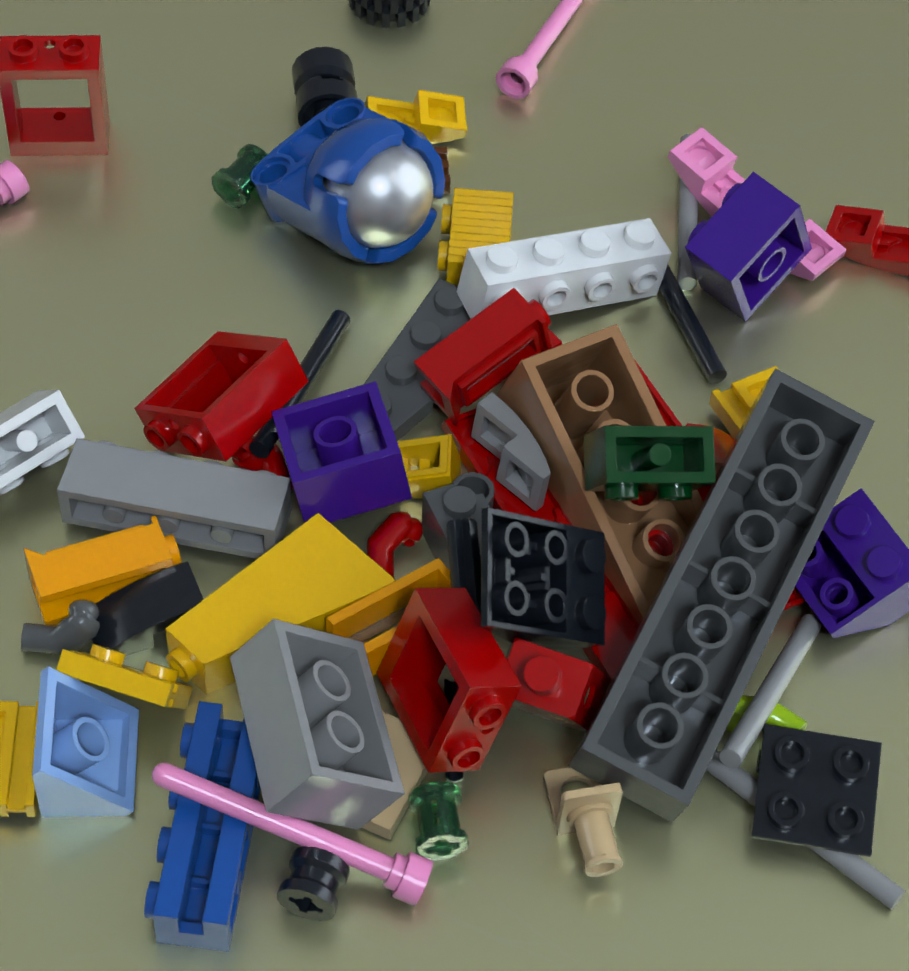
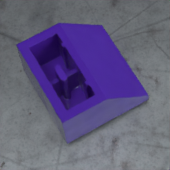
[795,488,909,638]

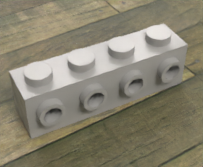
[57,438,292,559]

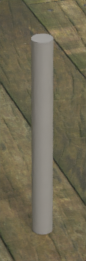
[677,134,698,290]
[719,614,822,769]
[706,749,906,910]

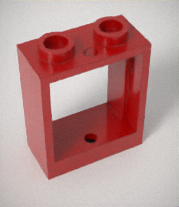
[0,35,110,156]
[134,331,309,462]
[377,588,522,773]

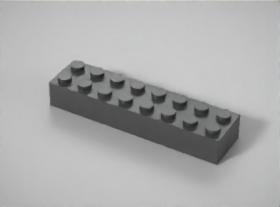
[568,368,875,823]

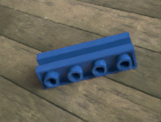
[144,701,261,952]

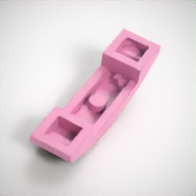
[668,127,847,281]

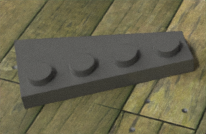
[363,278,471,441]

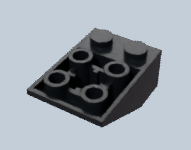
[481,507,606,651]

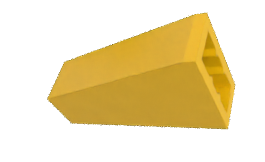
[165,513,396,695]

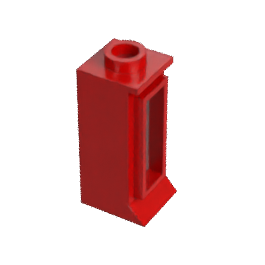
[413,288,552,426]

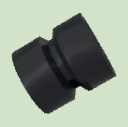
[292,47,358,127]

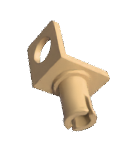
[544,767,623,877]

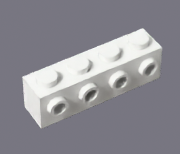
[456,218,672,319]
[0,390,85,495]

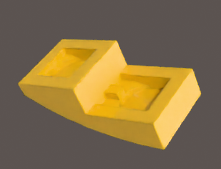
[365,90,467,144]

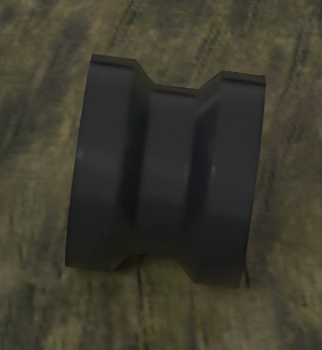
[277,846,350,921]

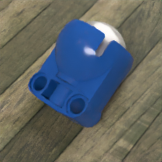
[250,97,445,263]

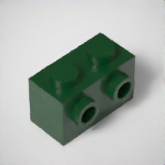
[583,425,716,501]

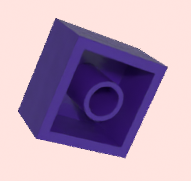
[685,172,812,322]
[271,381,412,523]

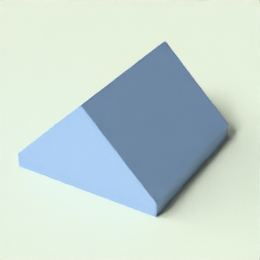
[32,666,139,817]

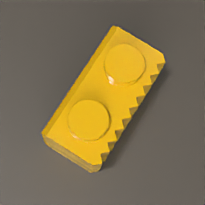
[437,188,514,286]

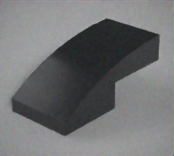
[91,561,204,656]

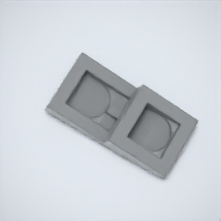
[471,392,551,512]

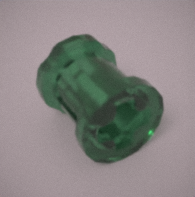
[211,144,268,209]
[408,781,469,861]

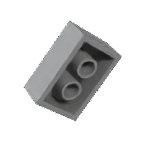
[230,619,405,830]

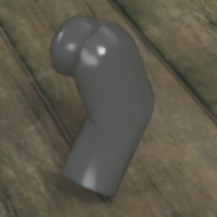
[21,600,101,655]

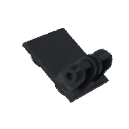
[751,724,882,857]

